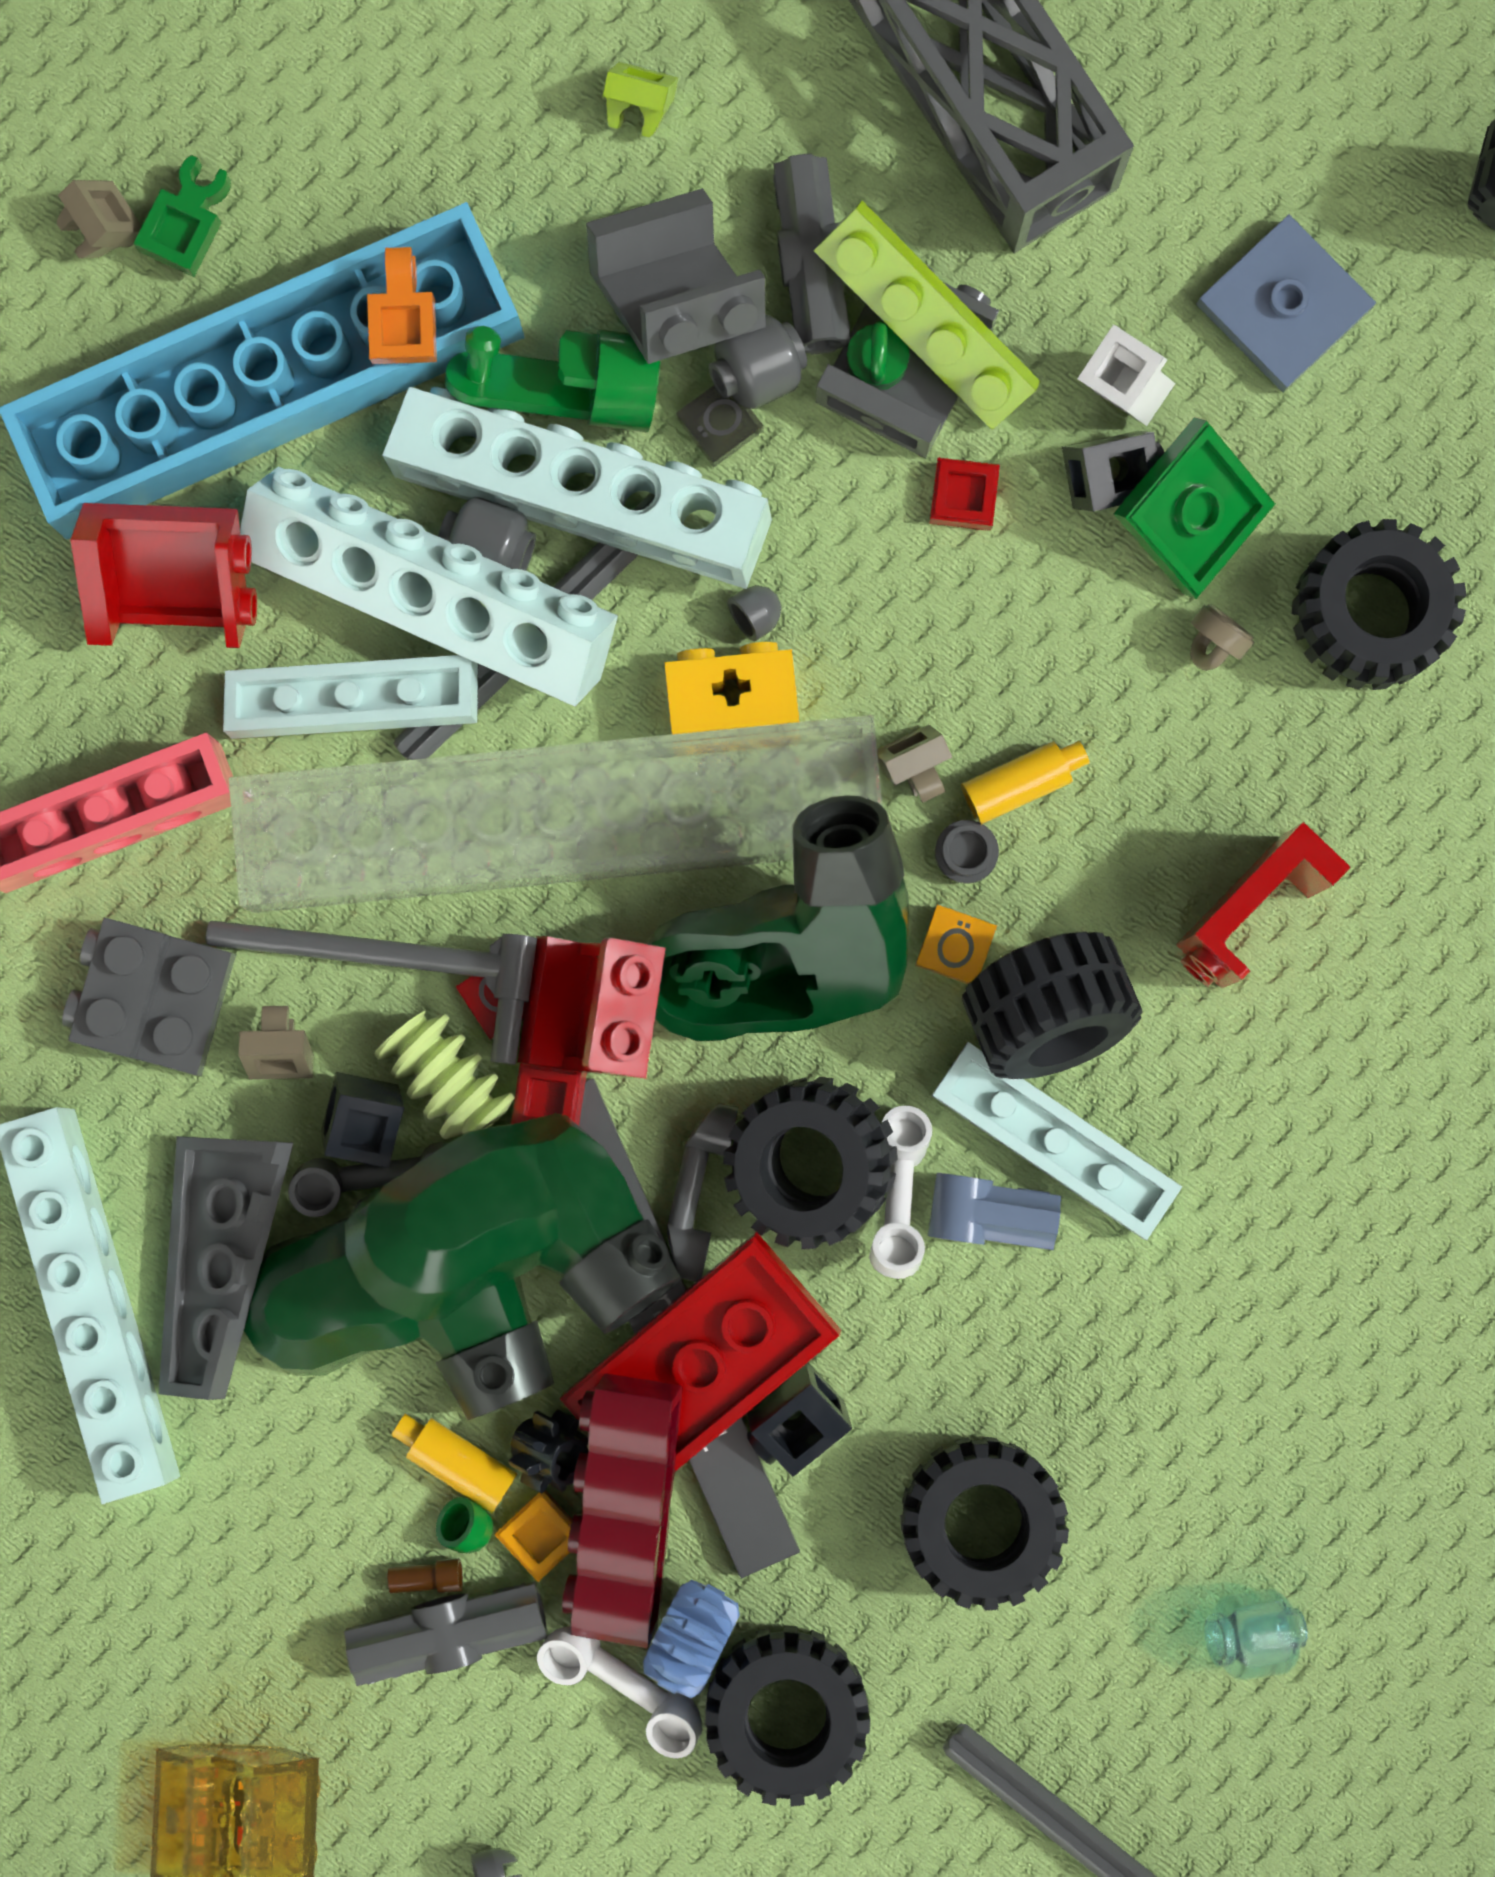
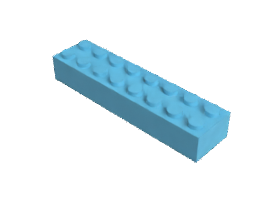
[0,202,525,540]

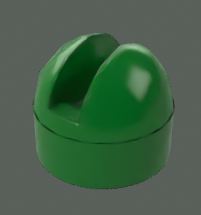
[436,1497,494,1554]

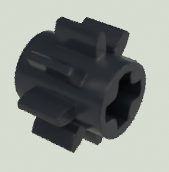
[508,1409,589,1494]

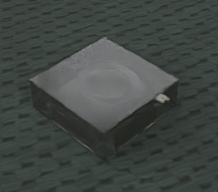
[676,385,764,468]

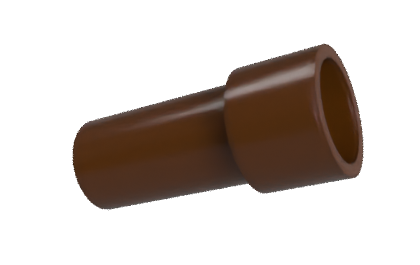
[388,1558,463,1593]

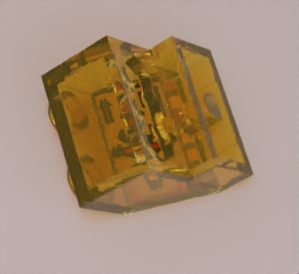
[150,1744,320,1877]

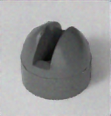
[727,585,782,642]
[471,1848,522,1877]

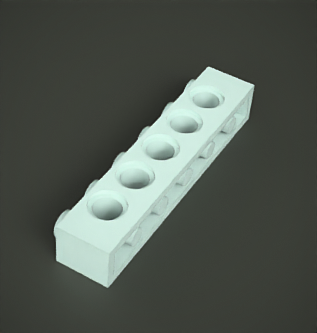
[382,387,772,589]
[240,466,618,706]
[0,1107,181,1504]

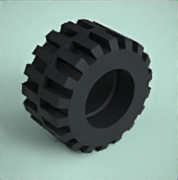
[1291,519,1466,690]
[962,932,1143,1079]
[723,1077,898,1249]
[900,1436,1069,1611]
[705,1626,870,1807]

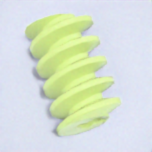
[374,1011,515,1139]

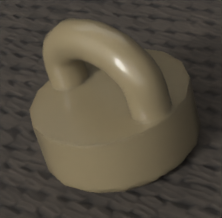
[1190,604,1255,671]

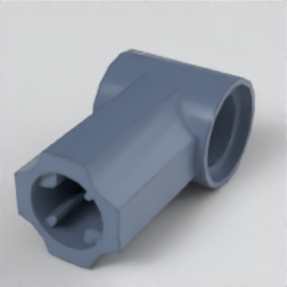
[928,1173,1061,1250]

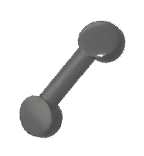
[667,1103,739,1282]
[288,1142,448,1217]

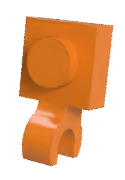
[367,247,437,364]

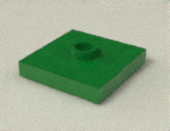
[1113,417,1276,599]

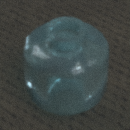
[1204,1589,1308,1680]

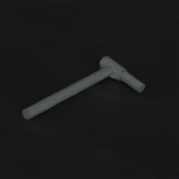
[206,920,537,1065]

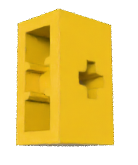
[664,642,800,747]

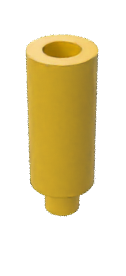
[961,741,1090,825]
[391,1413,518,1514]

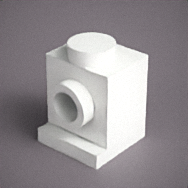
[1077,324,1175,426]

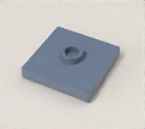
[1196,214,1376,393]

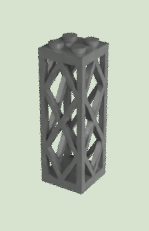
[849,0,1134,254]

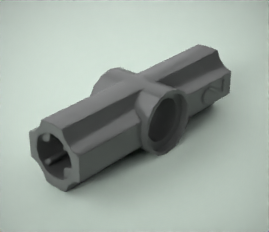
[773,154,850,355]
[344,1581,549,1686]

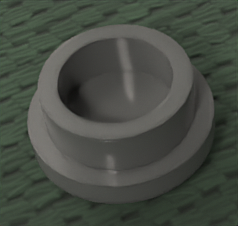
[935,820,999,884]

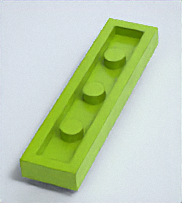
[814,200,1041,430]

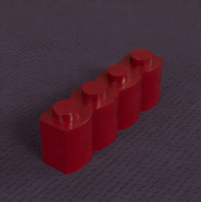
[562,1373,682,1648]

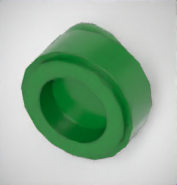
[846,321,910,390]

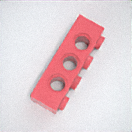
[0,732,243,893]

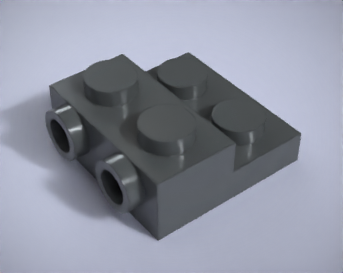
[62,917,236,1076]

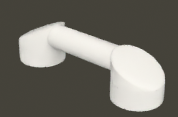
[869,1106,932,1279]
[537,1626,702,1758]

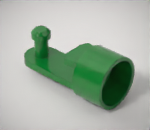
[445,326,660,433]

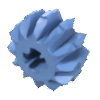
[643,1580,740,1698]

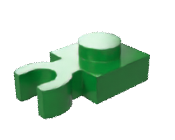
[133,155,231,277]

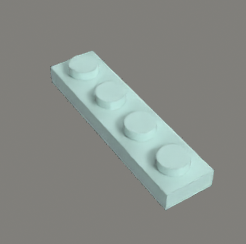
[223,655,478,739]
[931,1042,1182,1240]

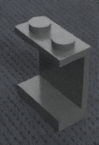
[586,188,766,364]
[815,265,999,458]

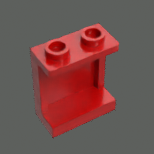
[70,503,258,648]
[1176,822,1351,988]
[517,936,665,1079]

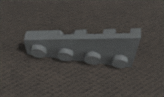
[158,1136,293,1400]

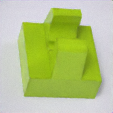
[603,62,678,137]

